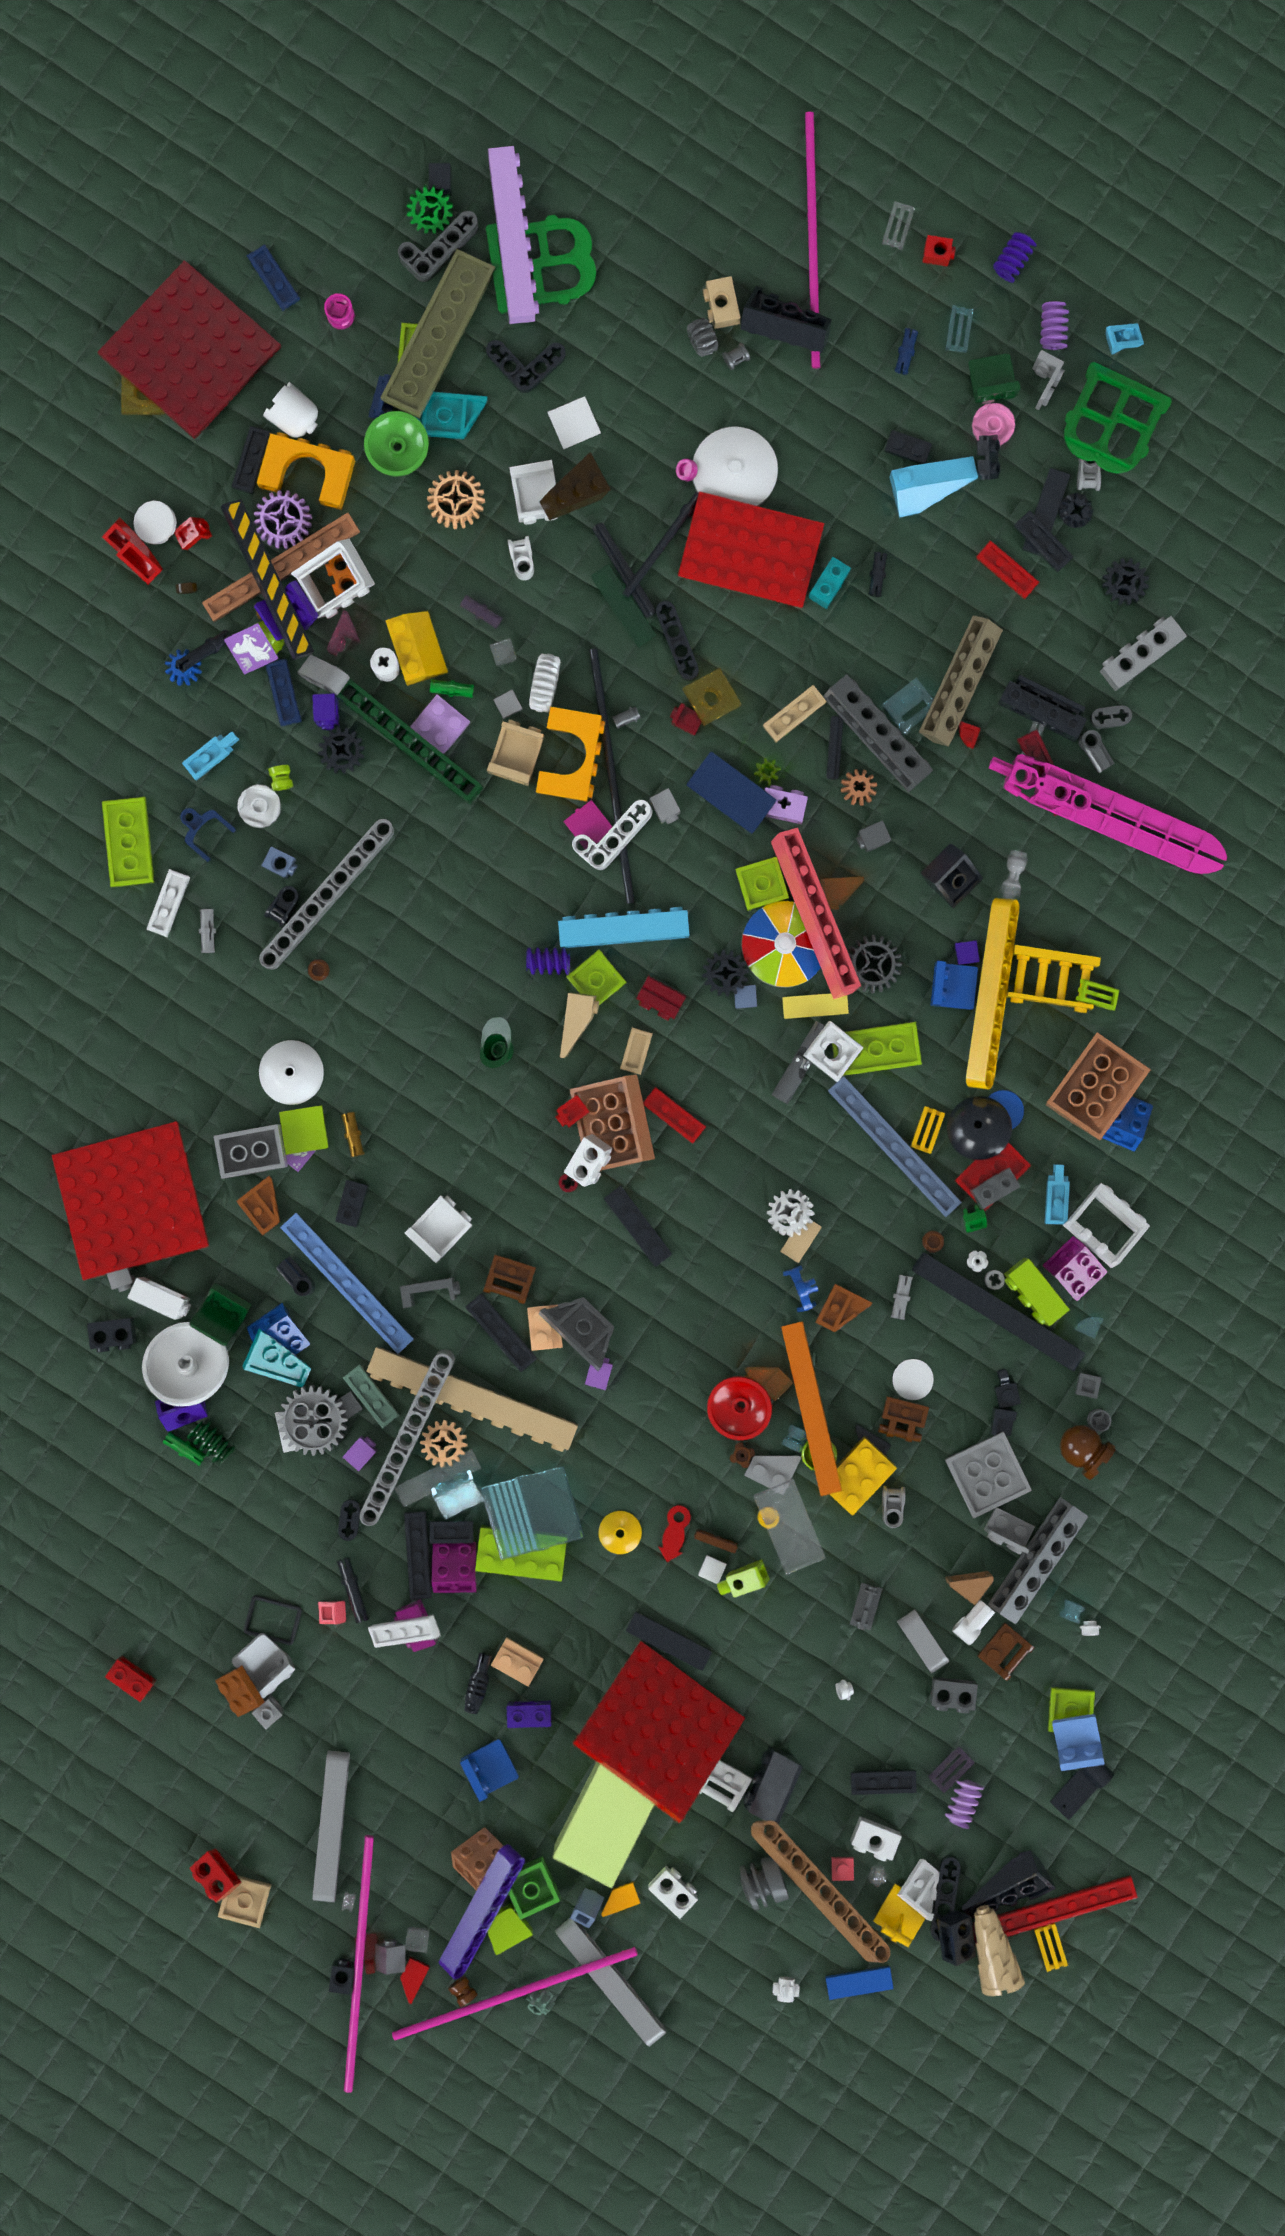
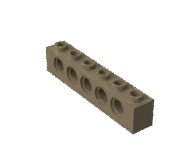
[919,616,1003,747]

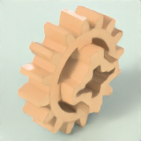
[420,1420,468,1467]

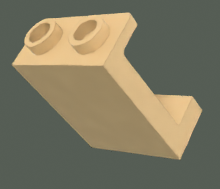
[487,720,544,786]

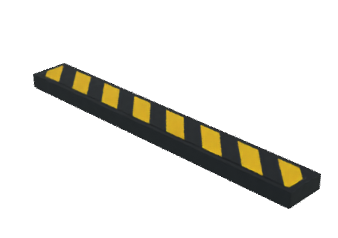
[221,499,314,660]

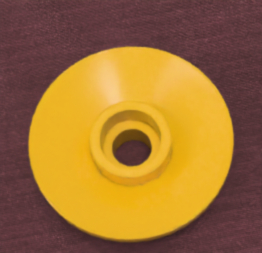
[599,1511,642,1554]

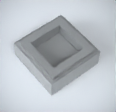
[493,690,523,719]

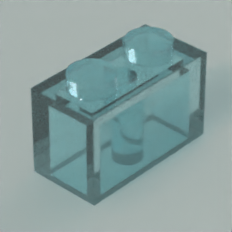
[431,1470,484,1519]

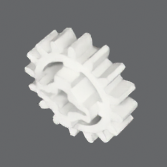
[767,1189,815,1237]

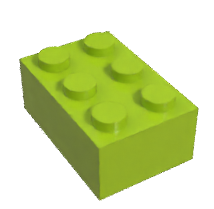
[1004,1258,1070,1326]

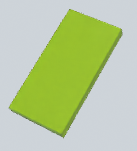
[102,797,154,887]
[832,1022,922,1076]

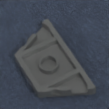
[539,1297,614,1371]

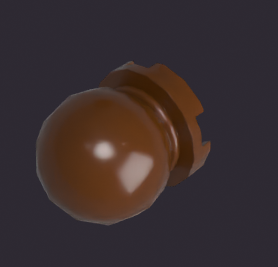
[1059,1425,1116,1480]

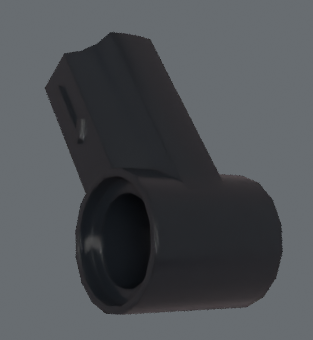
[276,1256,316,1296]

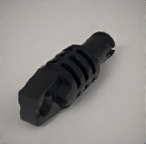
[464,1652,492,1714]

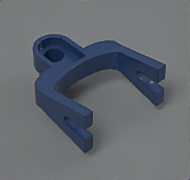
[180,808,236,862]

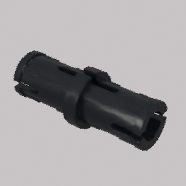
[868,552,888,597]

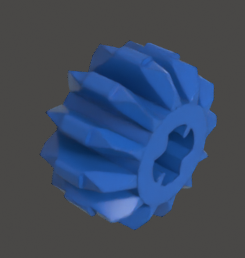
[165,649,202,686]

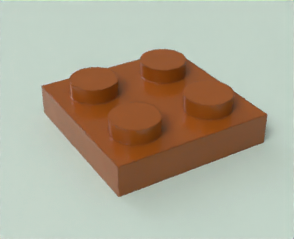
[215,1666,265,1717]

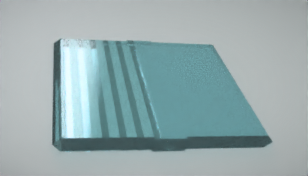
[481,1467,584,1560]

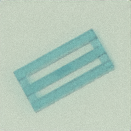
[945,306,974,353]

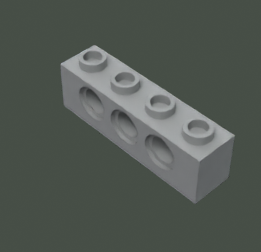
[1100,616,1187,692]

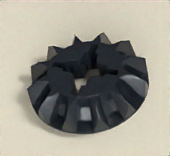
[1059,493,1094,528]

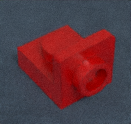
[174,517,212,550]
[555,1095,590,1128]

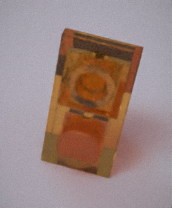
[744,1366,793,1401]

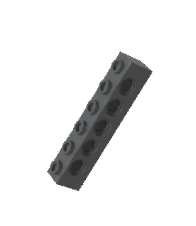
[823,674,933,792]
[988,1497,1089,1624]

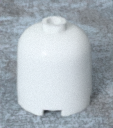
[263,382,318,438]

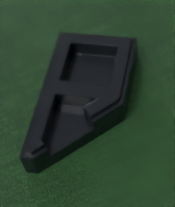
[855,1425,891,1455]

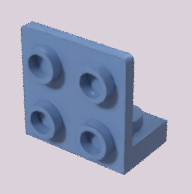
[1052,1714,1104,1771]

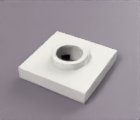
[803,1021,863,1082]

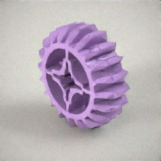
[254,490,312,549]

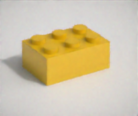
[830,1436,897,1516]

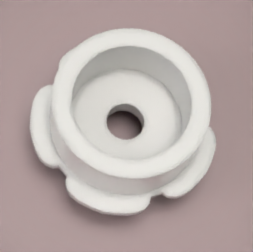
[967,1251,988,1272]
[1080,1621,1101,1636]
[836,1680,854,1700]

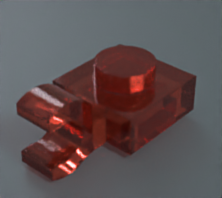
[354,1932,378,1975]

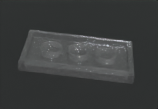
[753,1479,826,1575]

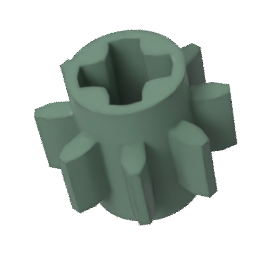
[526,1988,555,2015]

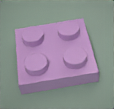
[410,695,470,754]

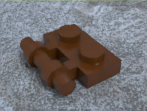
[878,1397,929,1442]

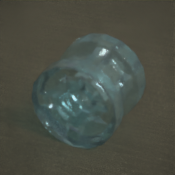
[1059,1599,1086,1624]

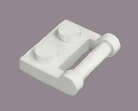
[699,1760,752,1812]

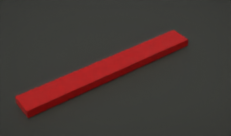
[972,1875,1138,1946]

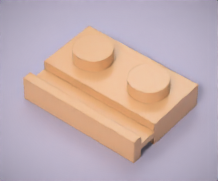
[527,1304,563,1351]
[491,1637,544,1687]

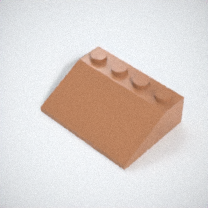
[1046,1033,1150,1140]
[570,1075,655,1173]

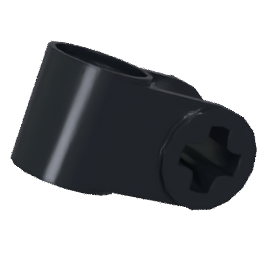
[264,886,301,928]

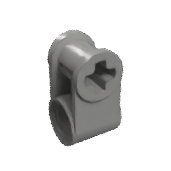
[1077,458,1101,491]
[882,1486,905,1528]

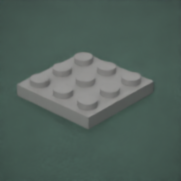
[945,1431,1032,1519]

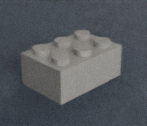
[214,1124,288,1179]

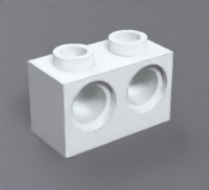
[564,1134,613,1187]
[648,1866,698,1919]

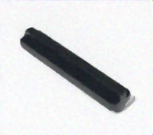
[826,716,844,780]

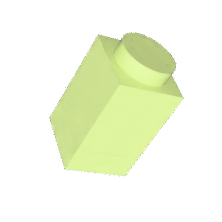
[553,1762,654,1888]

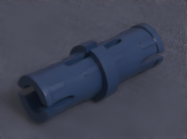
[894,328,918,375]

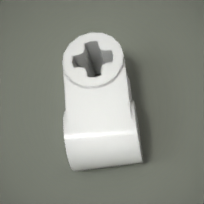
[508,536,534,580]

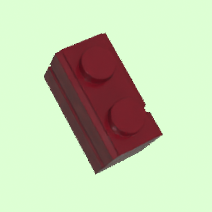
[636,976,686,1021]

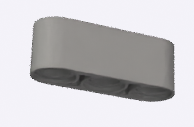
[298,655,350,696]
[897,1609,949,1674]

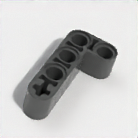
[398,211,479,282]

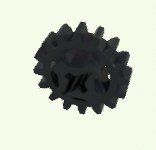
[1102,558,1149,606]
[318,727,365,775]
[702,950,749,997]

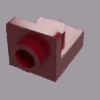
[670,703,704,736]

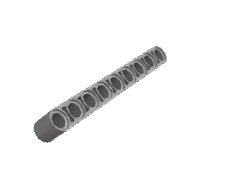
[259,819,394,970]
[360,1349,455,1526]

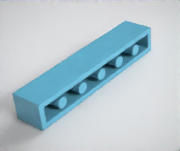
[558,907,689,949]

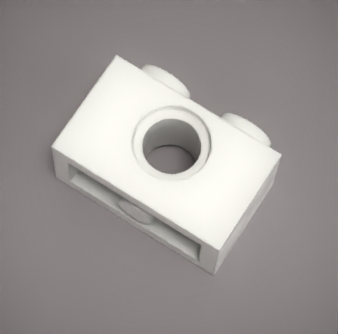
[850,1816,902,1861]

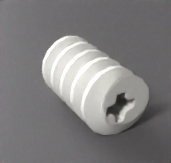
[370,648,400,682]

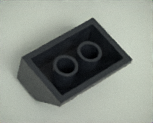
[744,1746,803,1825]

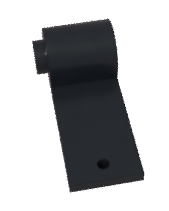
[1049,1764,1114,1820]

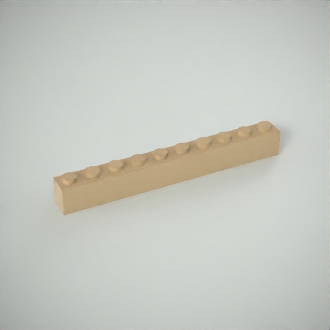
[366,1346,578,1452]

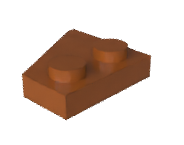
[236,1176,280,1235]
[815,1284,872,1332]

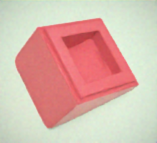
[318,1601,346,1624]

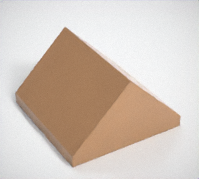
[945,1571,994,1605]

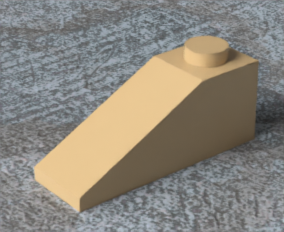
[560,992,599,1058]

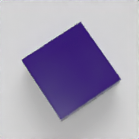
[955,941,980,965]

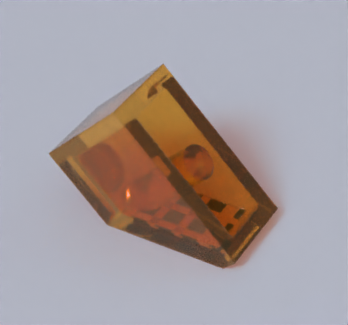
[819,877,864,910]

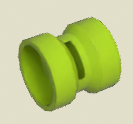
[268,765,293,791]

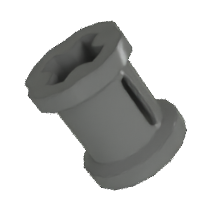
[722,343,750,370]

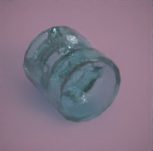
[781,1424,807,1453]

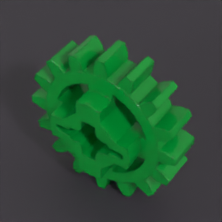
[407,185,453,234]

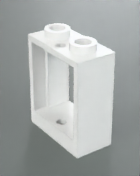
[128,1277,191,1320]

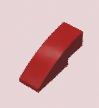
[102,517,163,585]

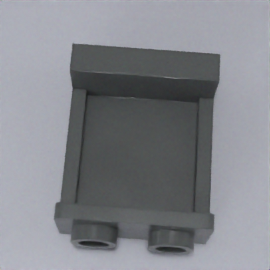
[400,1277,461,1308]

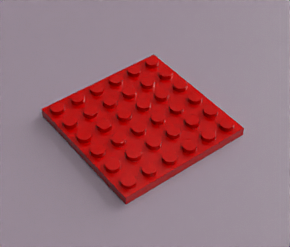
[52,1121,210,1281]
[573,1641,745,1823]

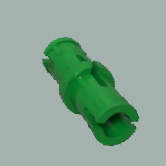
[430,679,474,698]
[163,1431,206,1466]

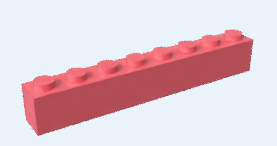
[771,828,861,999]

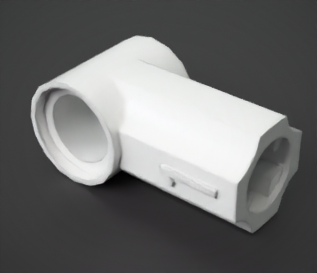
[952,1600,995,1645]

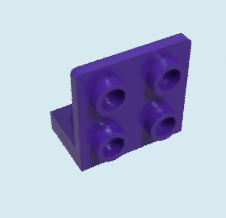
[254,580,319,641]

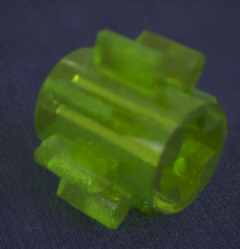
[754,758,781,786]

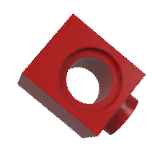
[922,235,956,266]

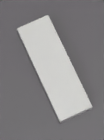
[147,869,190,937]

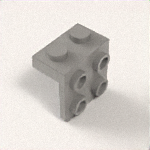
[232,1633,295,1699]

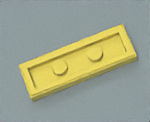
[782,993,849,1019]

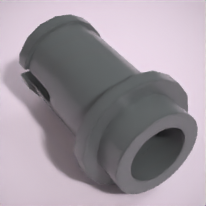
[612,706,641,729]

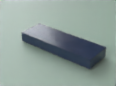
[247,244,300,311]
[266,659,302,727]

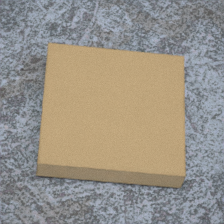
[218,1875,272,1928]

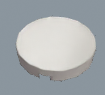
[134,501,177,545]
[237,785,281,828]

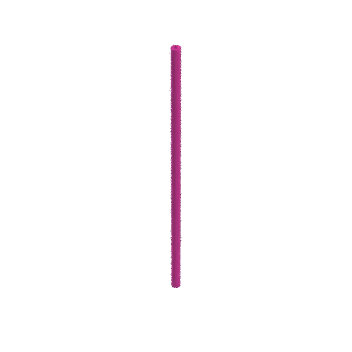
[805,112,820,369]
[344,1835,374,2093]
[392,1947,638,2040]

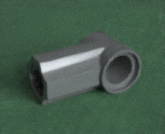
[1078,730,1115,773]

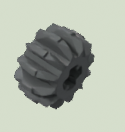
[687,318,718,357]

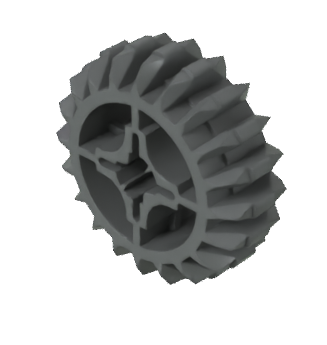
[848,935,902,993]

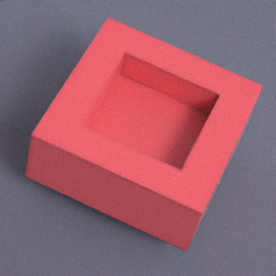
[831,1857,854,1881]

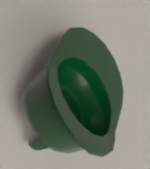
[480,1017,514,1068]

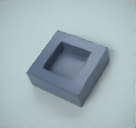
[734,985,757,1009]

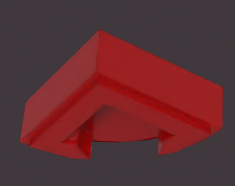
[959,721,981,749]

